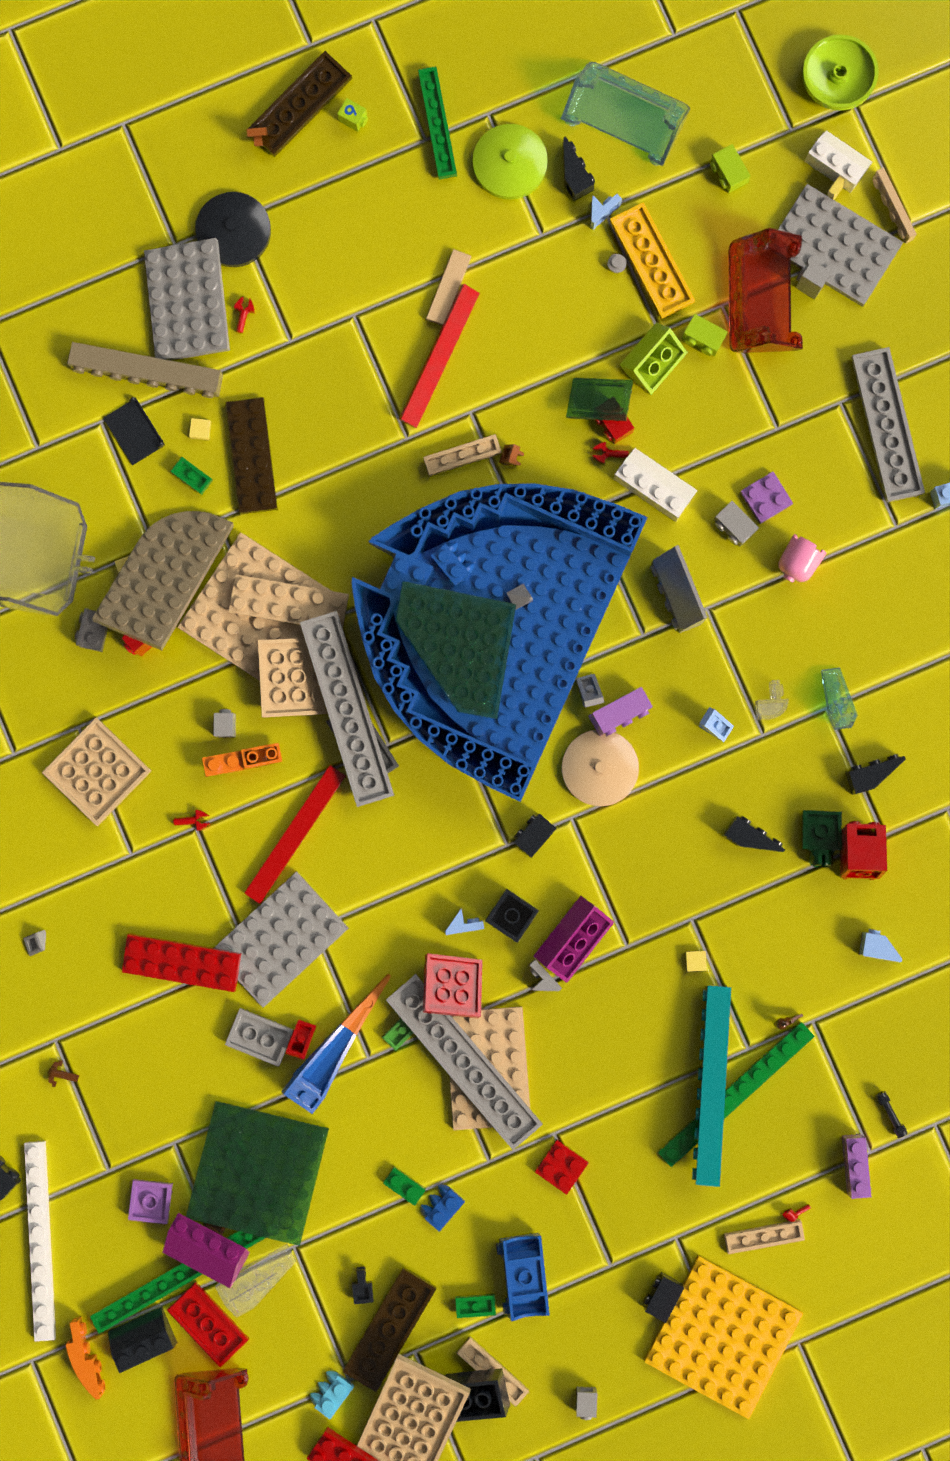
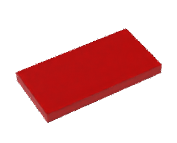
[167,1281,249,1367]

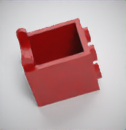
[840,821,888,880]

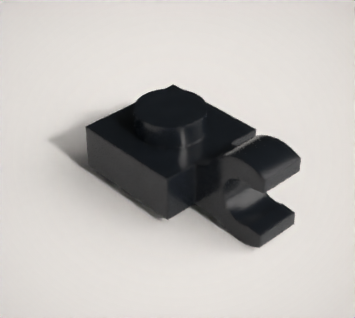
[352,1266,374,1304]

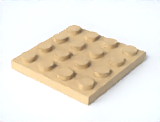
[258,638,328,717]
[42,718,152,826]

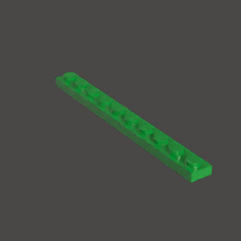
[657,1021,815,1167]
[90,1218,271,1334]

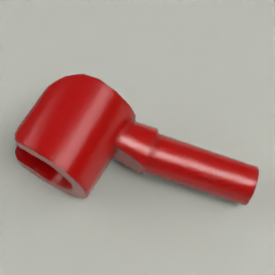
[783,1204,811,1222]

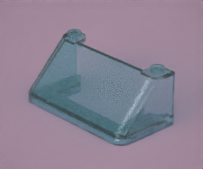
[561,62,690,166]

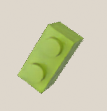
[710,144,751,193]
[682,314,728,356]

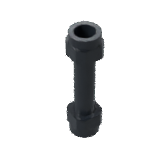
[875,1091,908,1138]

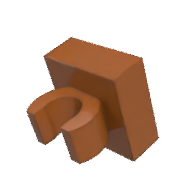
[247,127,268,147]
[499,444,524,466]

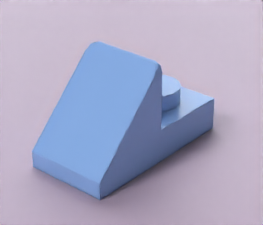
[590,194,622,230]
[699,707,734,742]
[445,909,484,935]

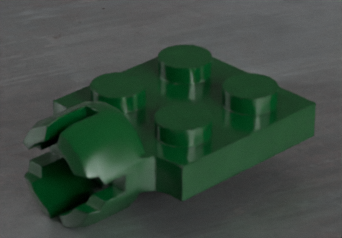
[802,810,842,867]

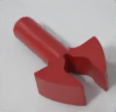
[234,297,255,333]
[592,442,629,464]
[173,810,210,831]

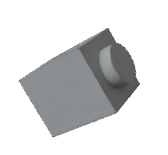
[214,709,236,737]
[576,1387,597,1420]

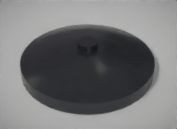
[195,192,271,267]

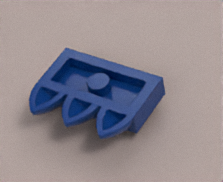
[430,542,474,586]
[421,1184,465,1232]

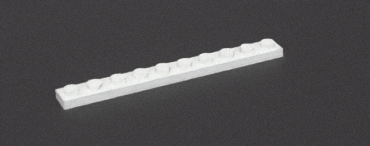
[24,1141,56,1341]

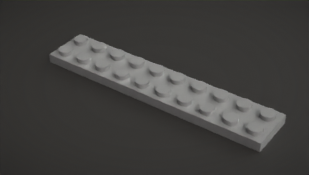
[300,611,394,807]
[386,974,543,1150]

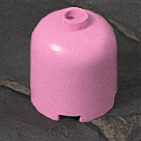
[778,534,827,583]

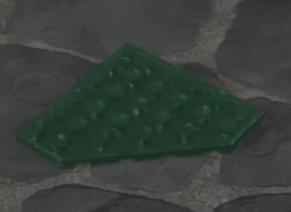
[395,581,516,719]

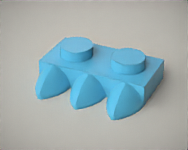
[310,1371,354,1419]

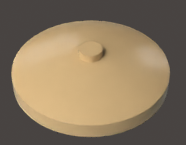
[562,730,639,806]

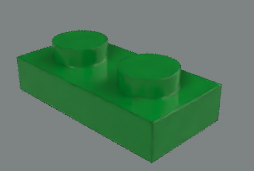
[170,457,213,495]
[383,1166,426,1206]
[455,1294,496,1318]

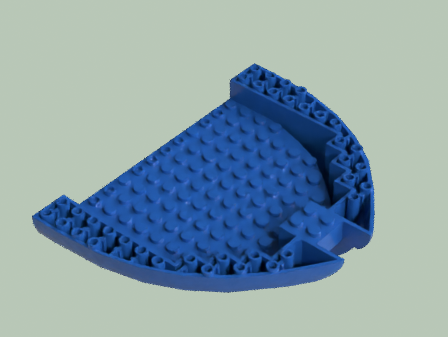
[352,483,648,802]

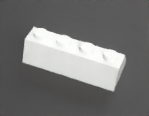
[614,448,697,522]

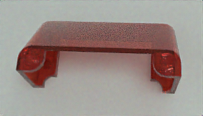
[728,228,803,353]
[174,1368,249,1461]

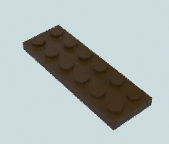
[248,51,352,157]
[226,397,278,515]
[343,1267,437,1392]

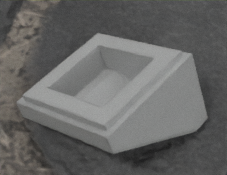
[507,584,533,610]
[23,930,46,956]

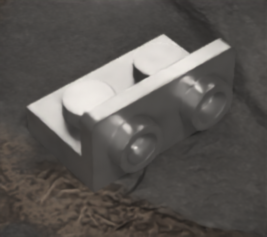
[75,608,108,652]

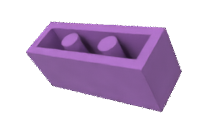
[589,687,653,737]
[842,1134,871,1199]

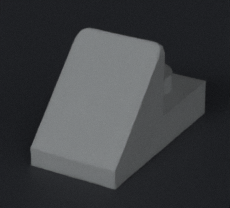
[576,674,604,707]
[530,959,562,991]

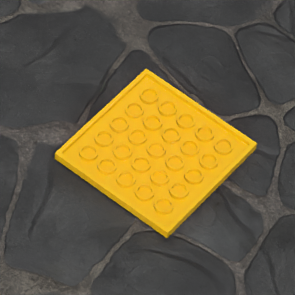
[644,1255,803,1419]

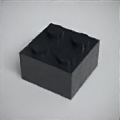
[485,888,539,943]

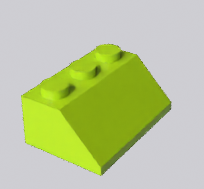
[620,322,688,395]

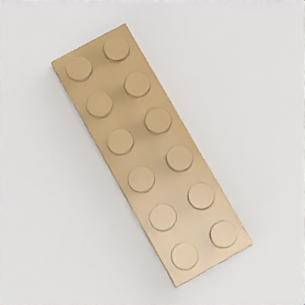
[229,574,349,628]

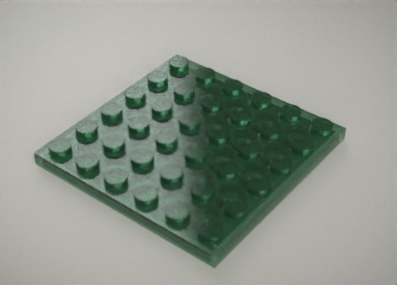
[186,1101,329,1246]

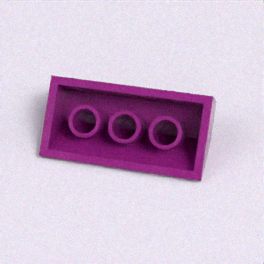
[533,896,614,983]
[162,1213,250,1289]

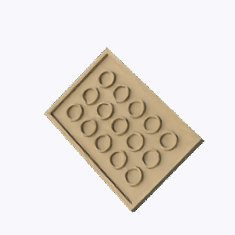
[450,1006,530,1130]
[357,1354,471,1461]

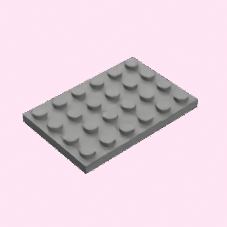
[767,184,903,307]
[144,238,230,361]
[214,872,349,1007]

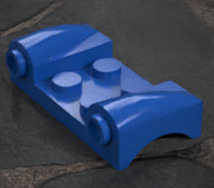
[496,1233,550,1321]

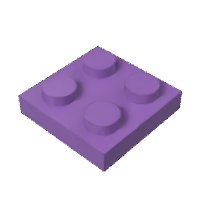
[740,472,793,524]
[128,1179,173,1224]

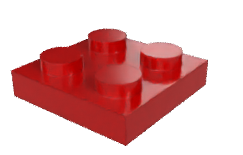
[535,1139,589,1195]

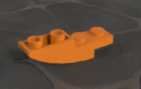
[202,743,282,777]
[66,1317,105,1400]

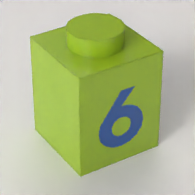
[337,98,368,132]

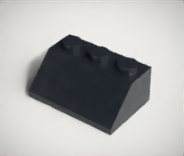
[108,1306,178,1374]

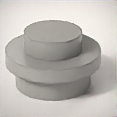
[608,254,627,273]

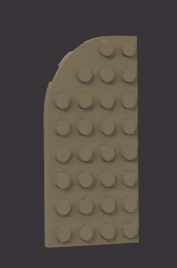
[92,511,234,651]

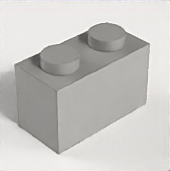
[796,260,831,300]
[714,501,759,547]

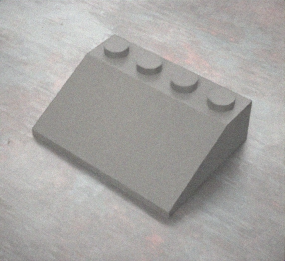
[650,545,707,633]

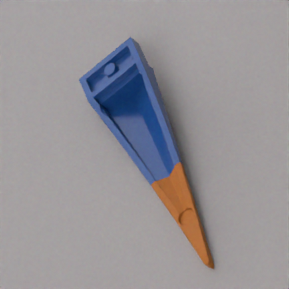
[281,974,391,1114]

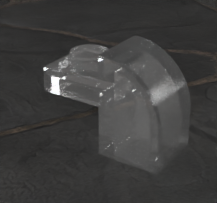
[755,680,788,721]

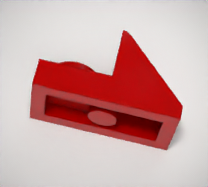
[285,1020,316,1060]

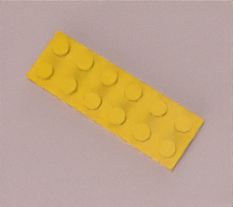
[610,202,695,319]

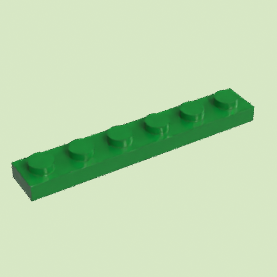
[418,66,457,180]

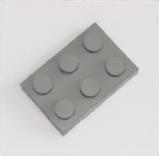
[225,1008,294,1067]

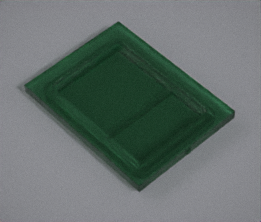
[566,378,633,421]

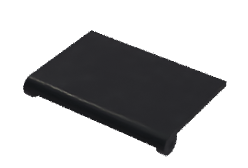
[103,397,165,465]

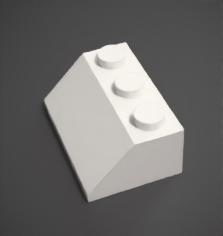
[804,130,872,193]

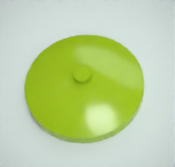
[802,35,879,111]
[473,124,548,200]

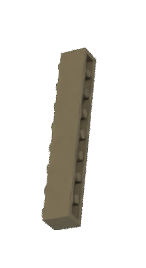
[68,342,223,398]

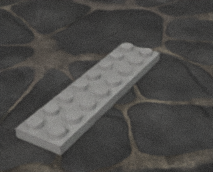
[851,347,925,503]

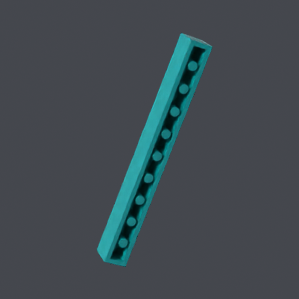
[692,986,731,1187]

